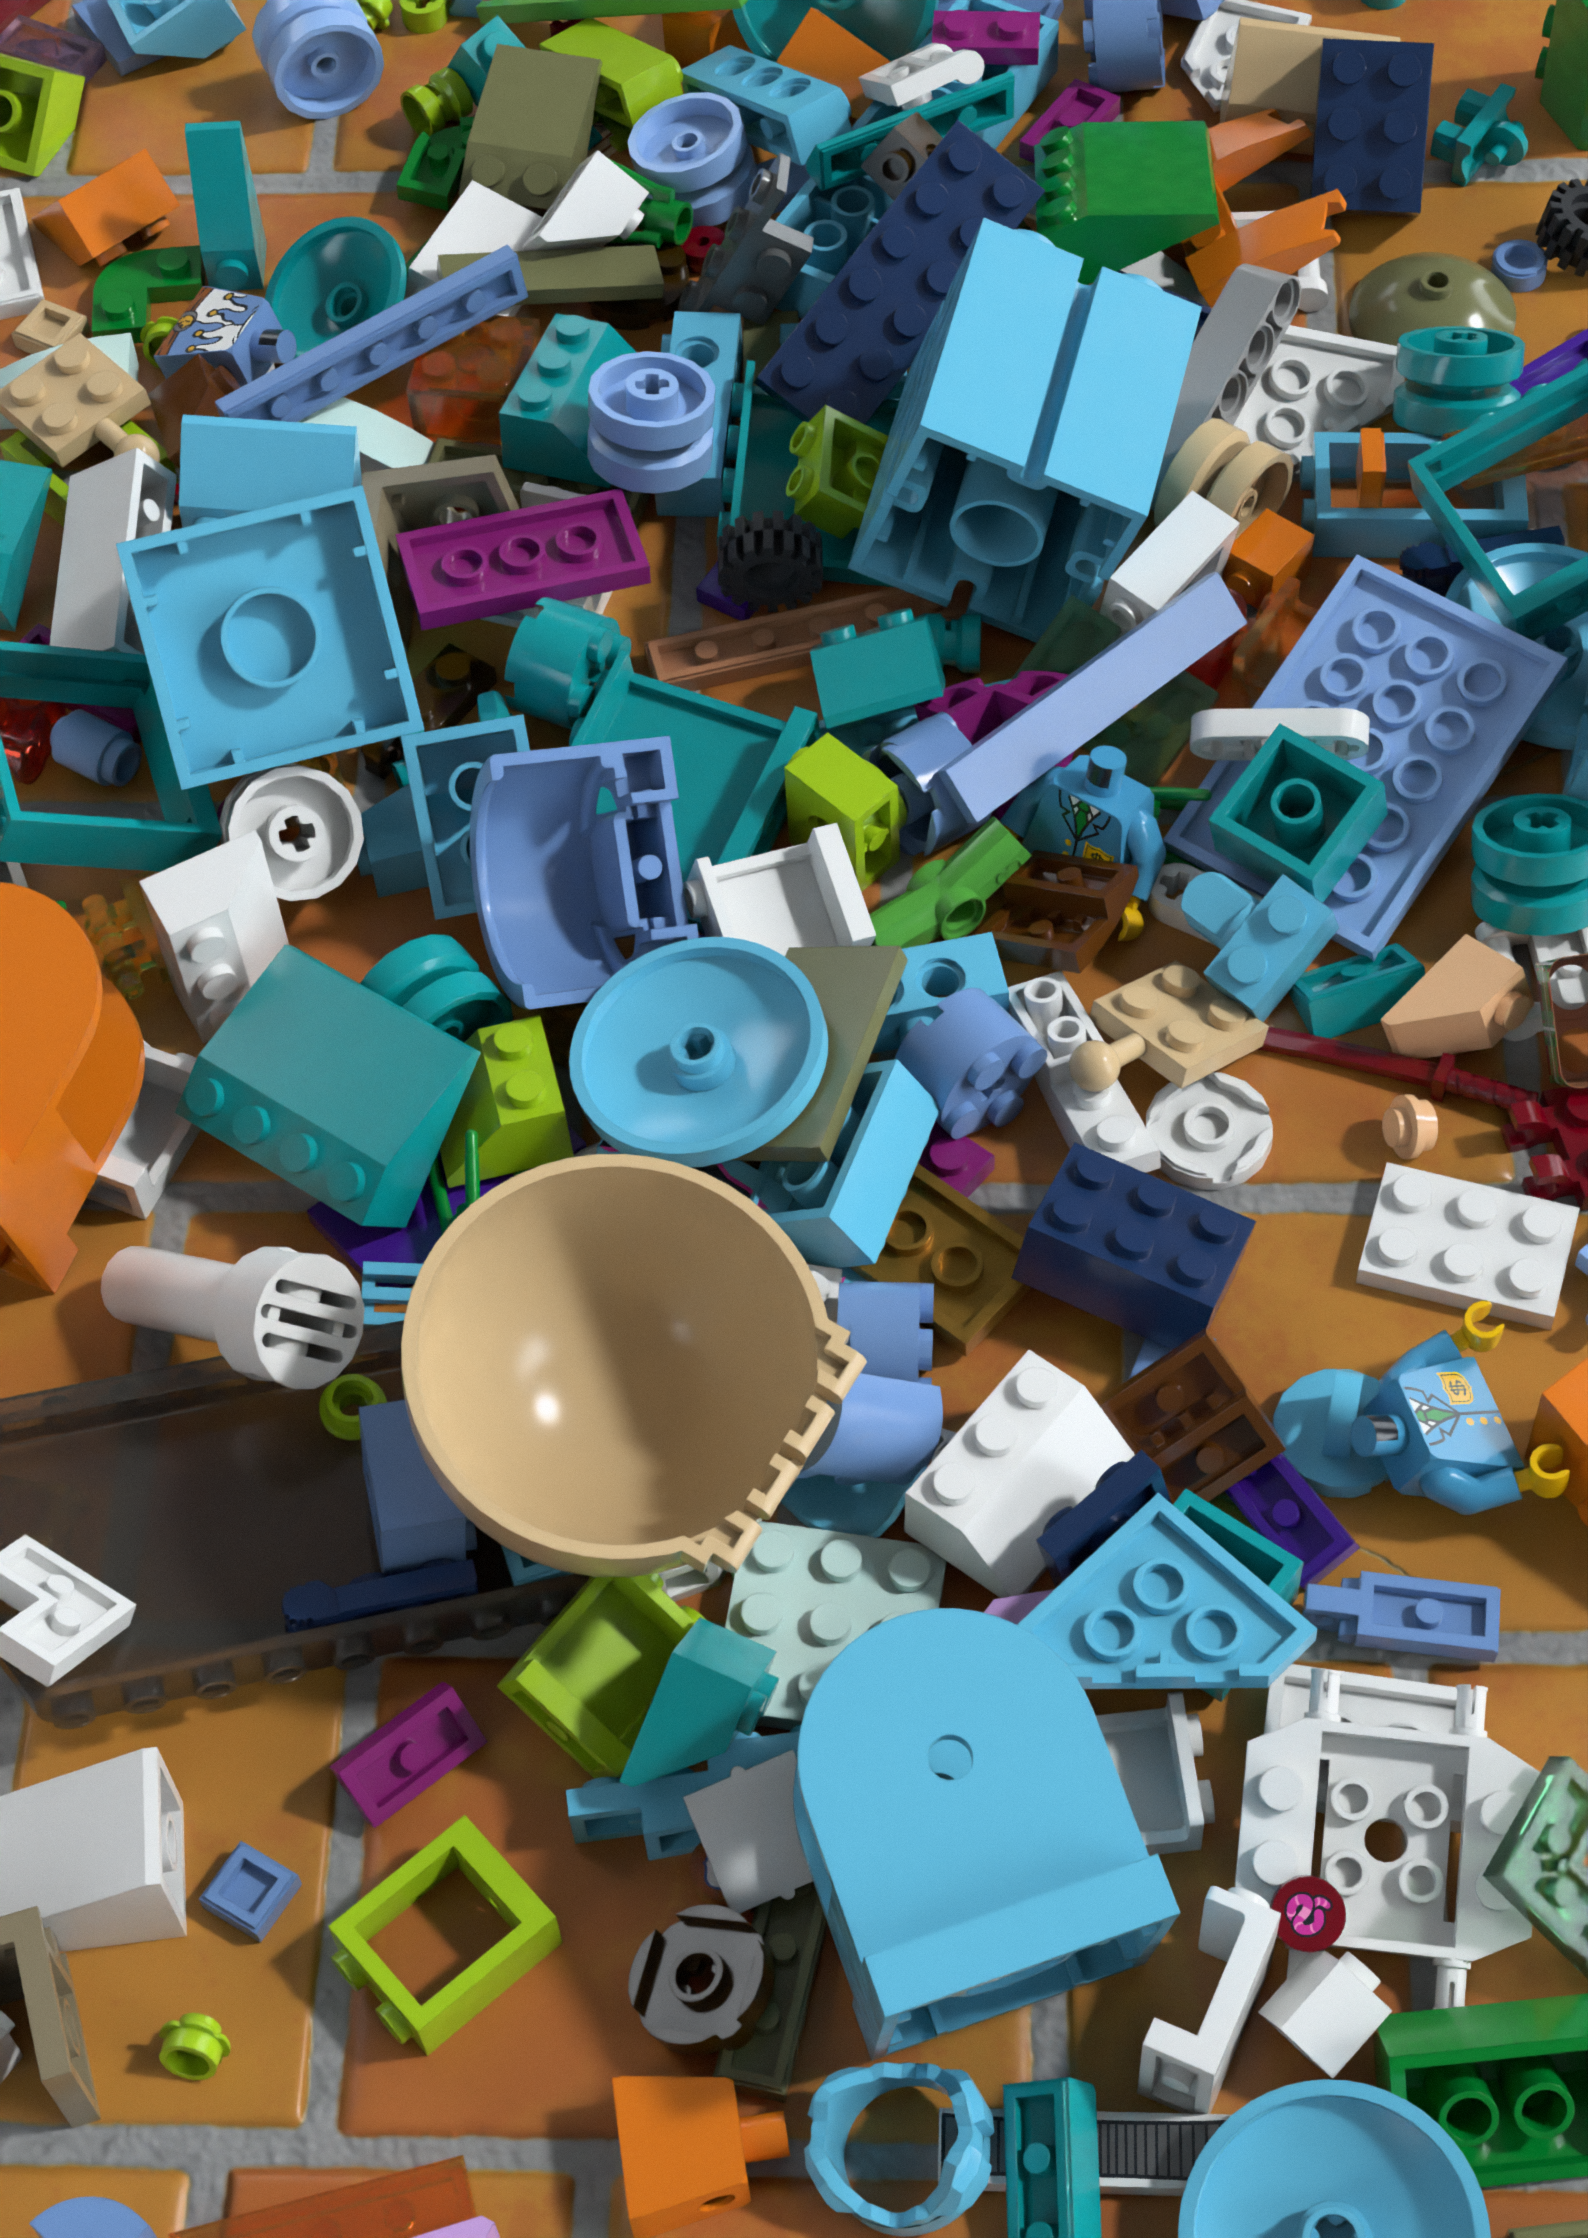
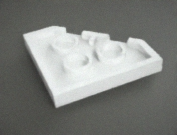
[1234,325,1405,473]

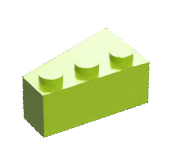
[539,18,683,153]

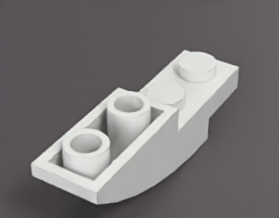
[1008,971,1161,1173]

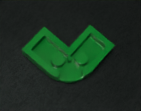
[396,117,475,211]
[92,245,205,344]

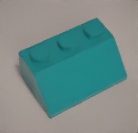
[499,313,637,488]

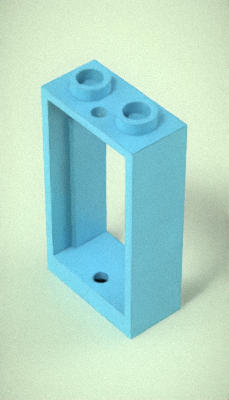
[1300,432,1529,558]

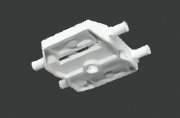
[1235,1669,1542,2009]

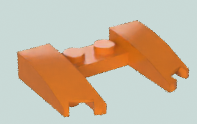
[1181,108,1347,308]

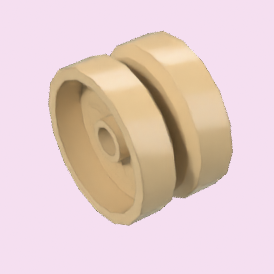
[1154,418,1294,541]

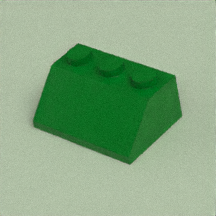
[1535,0,1588,151]
[1373,1993,1588,2187]

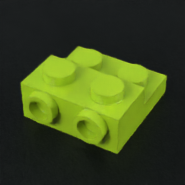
[786,405,888,539]

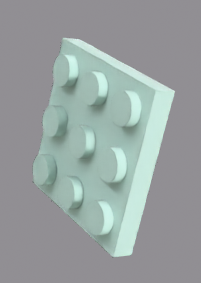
[725,1521,947,1730]

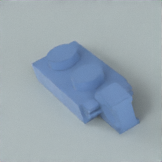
[1302,1571,1501,1663]

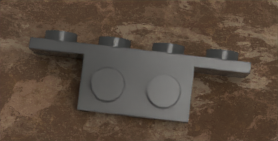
[678,153,814,326]

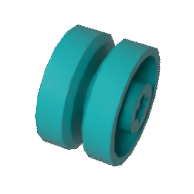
[1392,326,1525,437]
[1471,793,1588,936]
[360,934,513,1043]

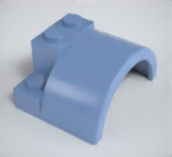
[470,736,699,1009]

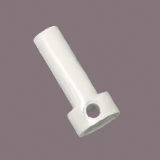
[101,1246,365,1389]

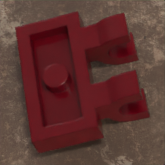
[1501,1086,1588,1211]

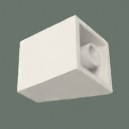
[0,1747,187,1952]

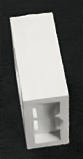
[1090,490,1240,653]

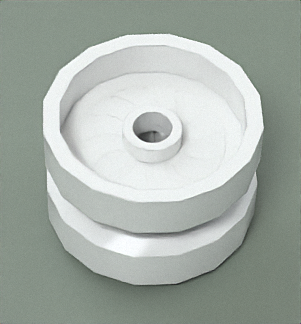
[219,763,364,901]

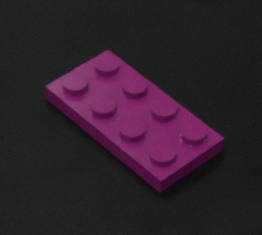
[395,488,651,630]

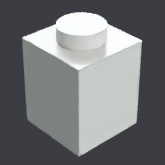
[1258,1950,1392,2079]

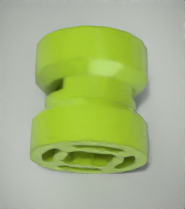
[400,67,474,136]

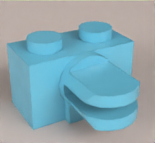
[1181,872,1339,1022]

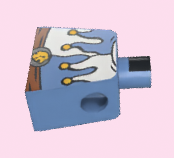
[153,286,297,388]

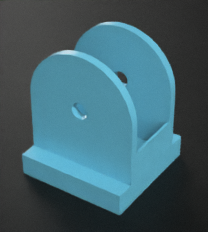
[116,485,424,790]
[793,1608,1180,2061]

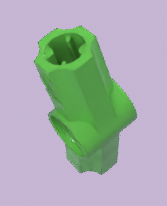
[869,816,1032,949]

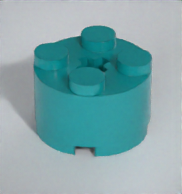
[504,597,632,730]

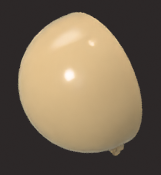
[401,1154,867,1577]

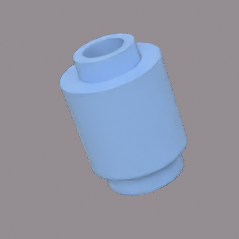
[50,709,142,787]

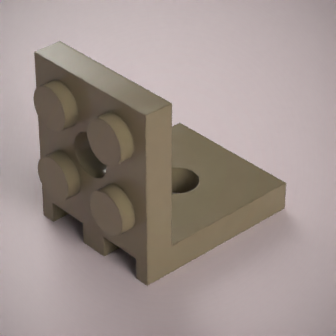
[361,454,520,652]
[0,1906,101,2128]

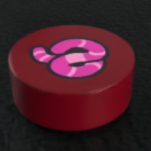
[1270,1875,1346,1952]

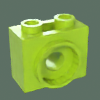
[784,732,908,892]

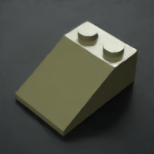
[459,44,602,217]

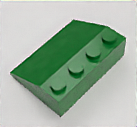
[1034,121,1220,285]

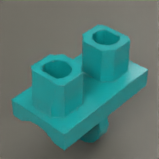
[1430,83,1528,187]

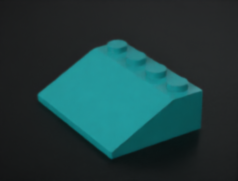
[174,945,481,1228]

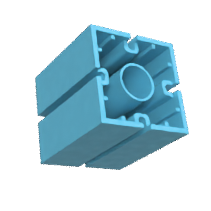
[848,218,1202,654]

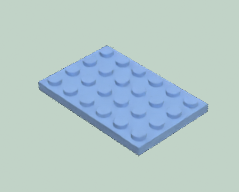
[1163,554,1568,962]

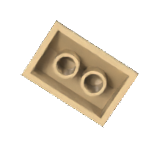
[1220,17,1400,155]

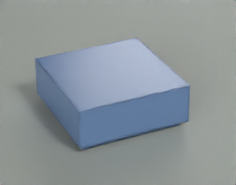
[199,1841,302,1943]

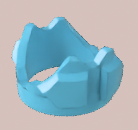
[804,2062,994,2237]

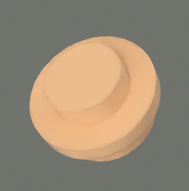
[1382,1094,1438,1159]

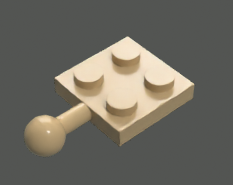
[0,333,160,468]
[1069,960,1269,1092]

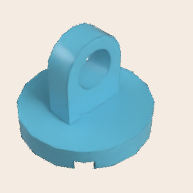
[1272,1369,1390,1498]

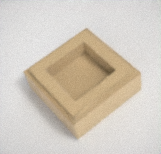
[11,299,90,354]

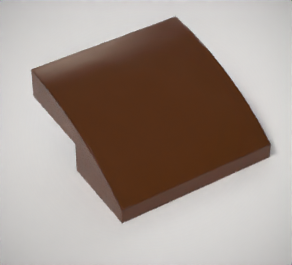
[973,850,1139,974]
[1096,1327,1286,1505]

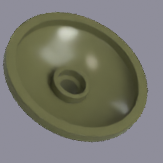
[1349,252,1516,346]

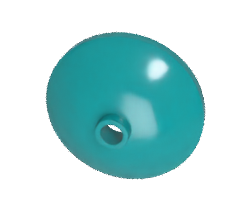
[265,216,407,359]

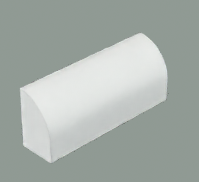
[49,448,177,655]

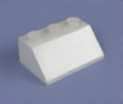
[139,830,289,1043]
[904,1350,1135,1598]

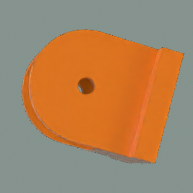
[0,882,145,1294]

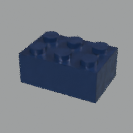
[1309,38,1434,218]
[1011,1142,1256,1350]

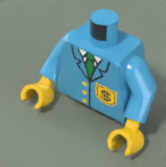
[1000,745,1166,941]
[1350,1301,1570,1515]

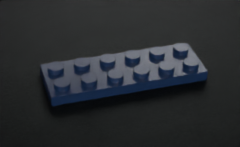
[754,120,1045,424]

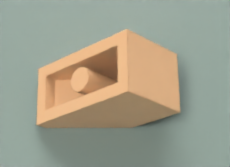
[1380,934,1535,1059]

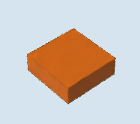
[1356,428,1386,508]

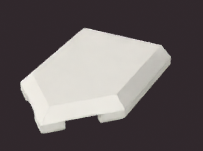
[1181,0,1312,112]

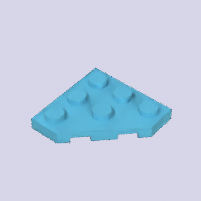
[1017,1493,1317,1689]

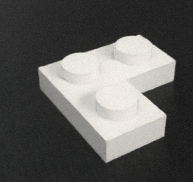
[0,1534,136,1687]

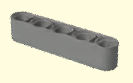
[1150,264,1301,511]

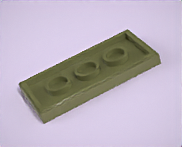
[732,945,908,1162]

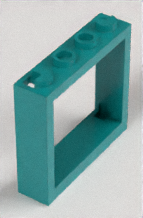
[1408,358,1588,641]
[0,641,222,872]

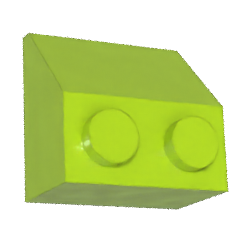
[0,53,85,177]
[440,1015,574,1188]

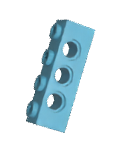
[682,45,852,166]
[655,311,743,517]
[871,932,1009,1054]

